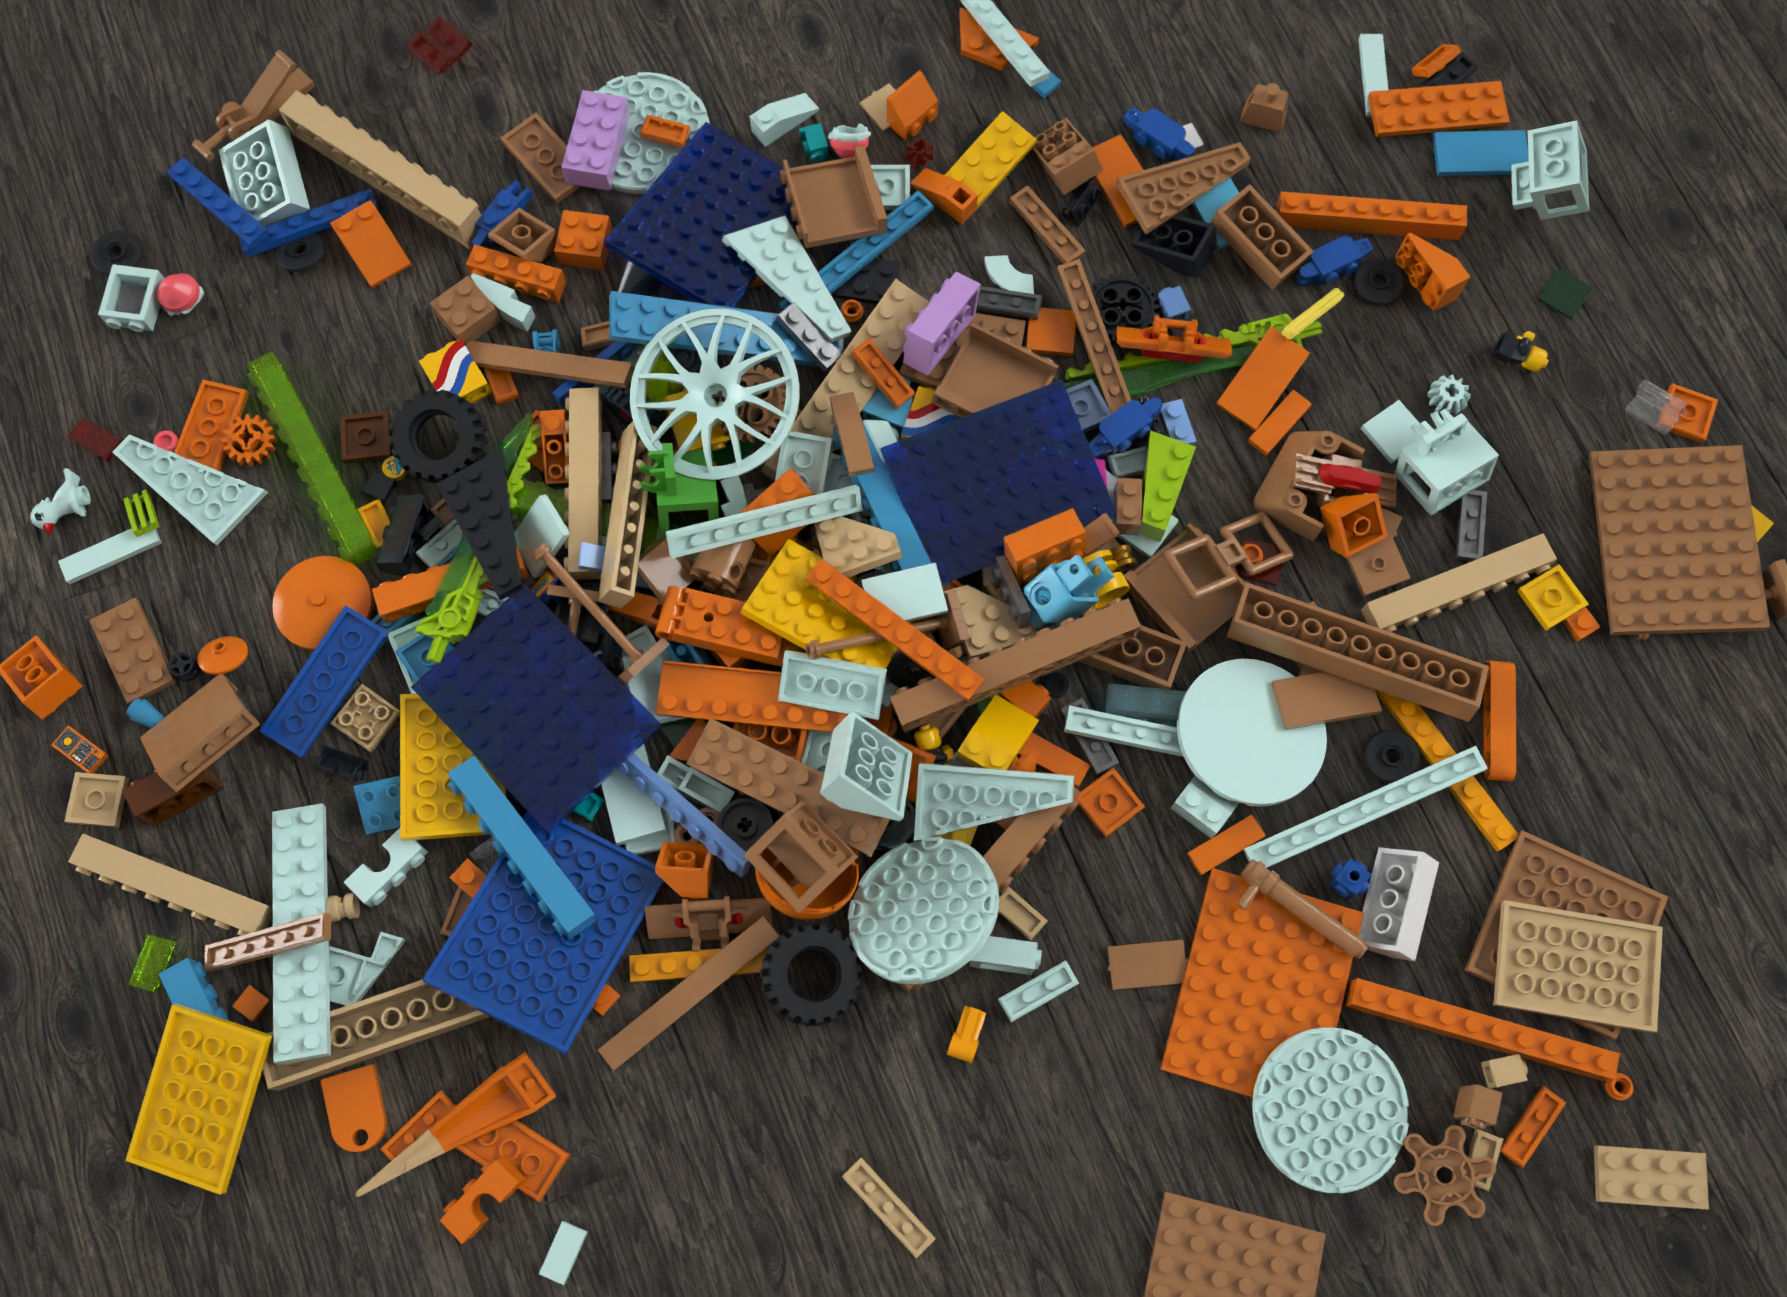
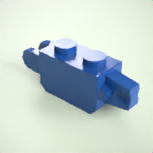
[1123,107,1195,162]
[472,181,533,248]
[1295,236,1374,287]
[1087,397,1163,458]

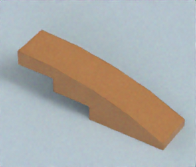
[829,392,874,477]

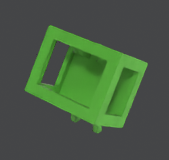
[639,443,719,538]

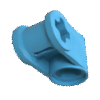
[532,329,560,353]

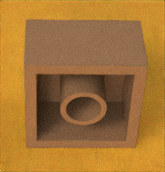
[430,276,502,346]

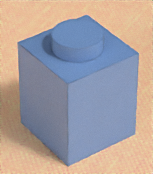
[1156,286,1191,321]

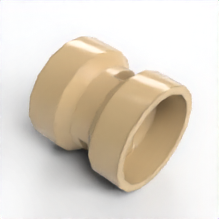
[326,893,360,922]

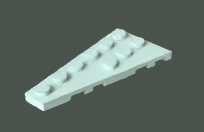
[113,435,268,545]
[914,763,1075,841]

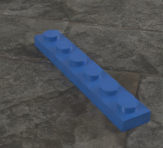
[166,157,270,249]
[239,189,379,258]
[553,341,644,408]

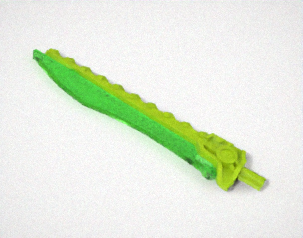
[1060,314,1322,397]
[415,413,542,665]

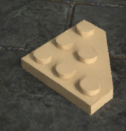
[814,516,903,578]
[944,585,1038,660]

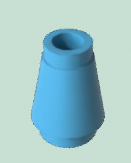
[126,698,165,728]

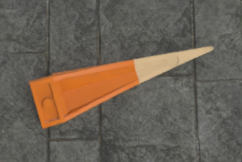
[356,1052,556,1197]

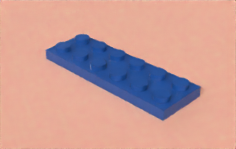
[259,605,389,758]

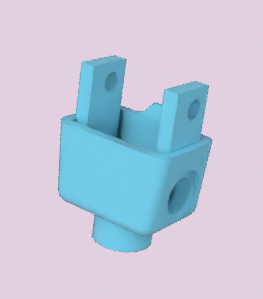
[1024,555,1114,629]

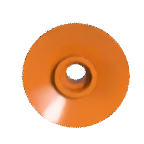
[197,636,249,675]

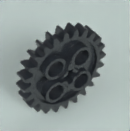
[1091,272,1160,346]

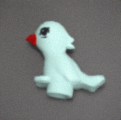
[30,468,91,534]

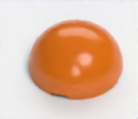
[755,847,859,920]

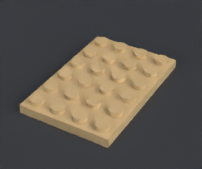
[1494,900,1663,1033]

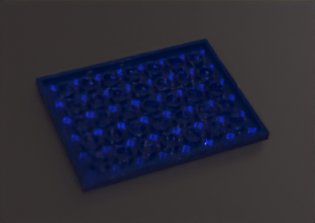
[604,122,798,308]
[880,380,1117,585]
[411,584,662,833]

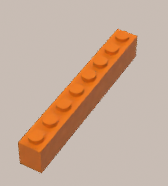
[1275,192,1467,240]

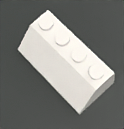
[1358,847,1439,961]

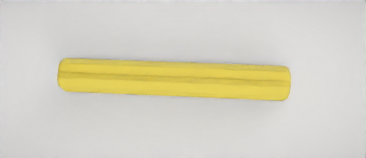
[1282,288,1344,340]

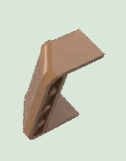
[1253,431,1365,542]

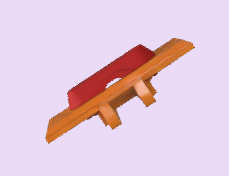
[1116,315,1232,363]

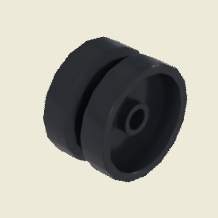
[717,798,774,852]
[875,798,915,853]

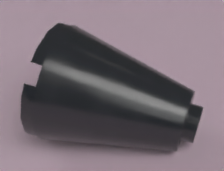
[615,251,668,296]

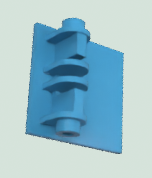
[353,776,400,835]

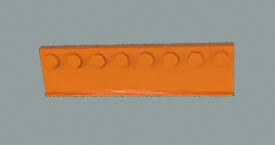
[656,660,848,733]

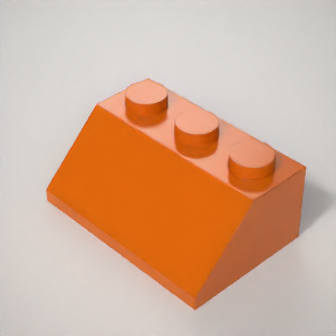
[740,469,816,556]

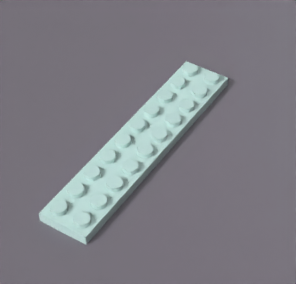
[272,803,331,1065]

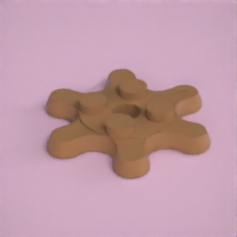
[1394,1125,1496,1226]

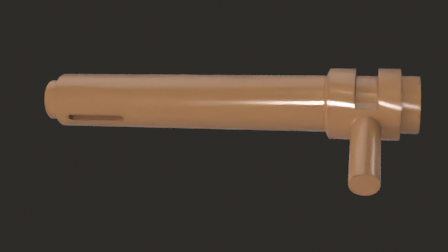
[1236,858,1368,959]

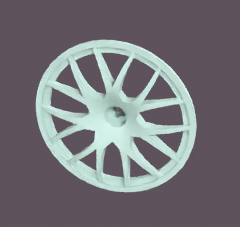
[630,309,800,480]

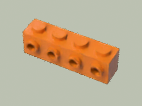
[466,244,567,303]

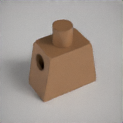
[1240,83,1288,133]

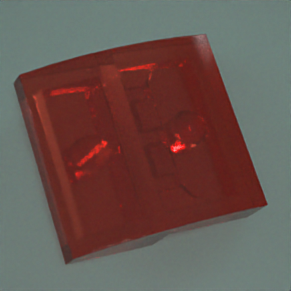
[407,15,473,74]

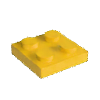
[1517,564,1589,631]

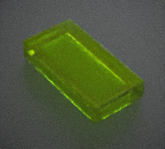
[128,934,175,992]

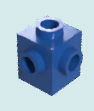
[1329,859,1372,900]

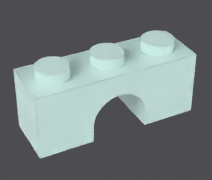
[344,828,428,907]

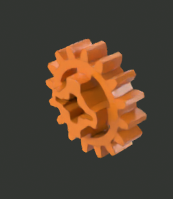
[221,414,277,467]

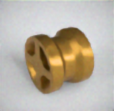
[1110,545,1137,573]

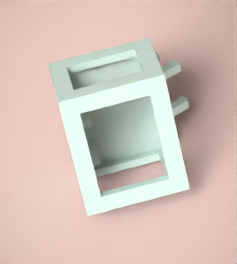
[1511,120,1589,220]
[1394,409,1499,515]

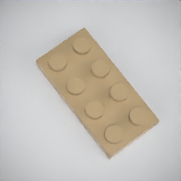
[1594,1146,1709,1209]

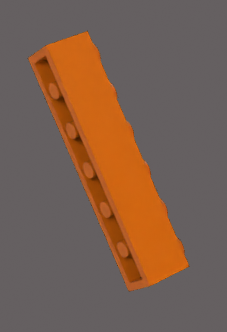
[372,546,528,623]

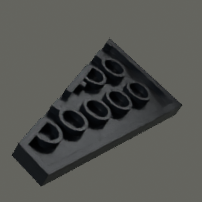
[436,449,523,601]

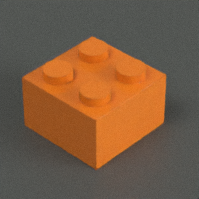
[554,210,613,271]

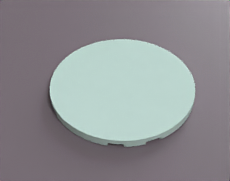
[594,72,710,194]
[1177,659,1327,806]
[848,837,999,984]
[1252,1028,1409,1193]

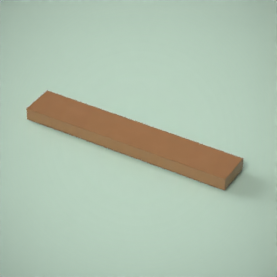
[204,912,332,972]

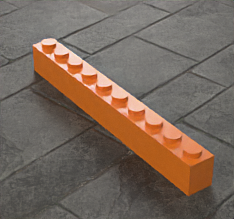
[1344,978,1620,1082]

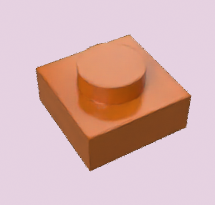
[1563,607,1600,642]

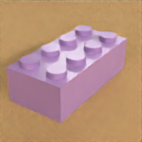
[561,90,630,191]
[903,272,981,375]

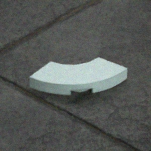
[984,255,1034,294]

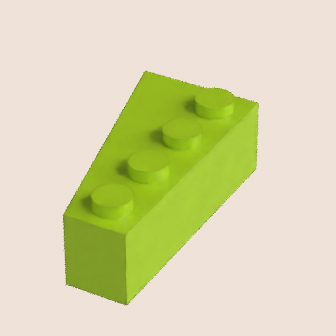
[1138,430,1196,542]

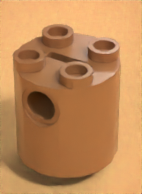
[689,539,756,595]

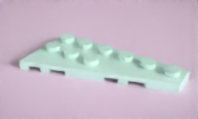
[722,216,851,342]

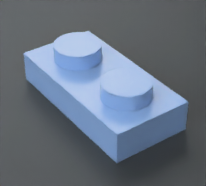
[1160,399,1196,445]

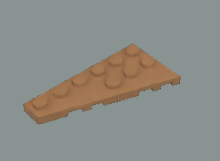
[1116,142,1251,234]

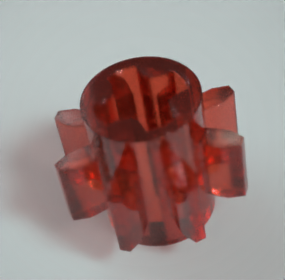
[906,137,933,167]

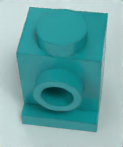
[799,123,829,163]

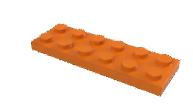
[1368,81,1510,137]

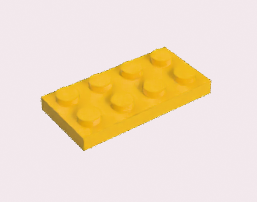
[945,111,1037,209]

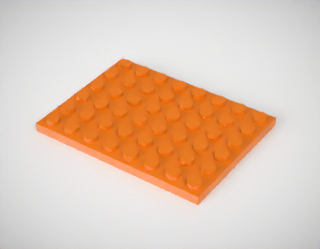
[1160,868,1363,1098]

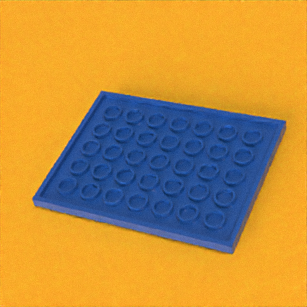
[423,803,664,1055]

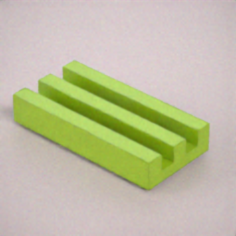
[123,489,160,537]

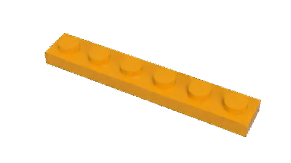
[629,945,770,983]

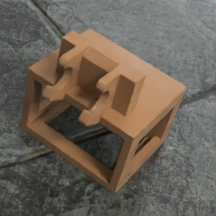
[744,799,858,913]

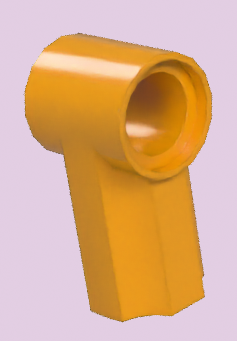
[947,1006,986,1064]

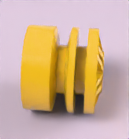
[1075,550,1130,611]

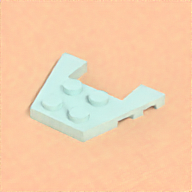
[329,932,405,1006]

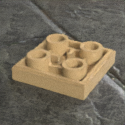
[330,684,400,753]

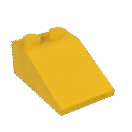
[956,695,1039,770]

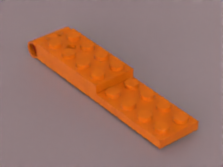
[655,586,807,667]

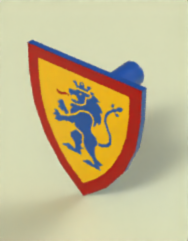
[518,567,560,615]

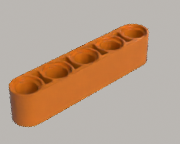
[1484,660,1516,782]

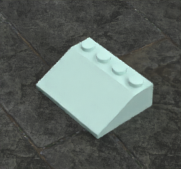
[219,119,310,227]
[820,711,913,821]

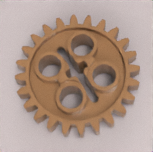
[716,365,786,443]

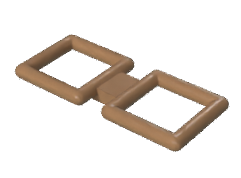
[1163,511,1294,600]

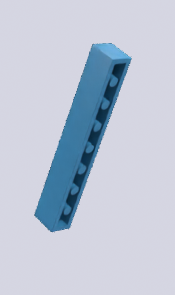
[831,418,931,572]
[448,756,596,940]

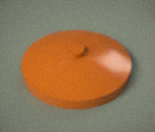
[272,556,374,651]

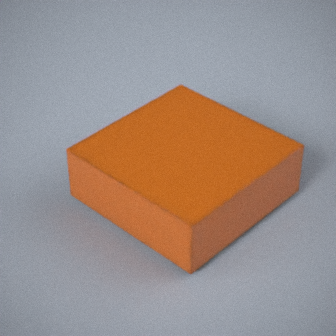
[232,985,272,1022]

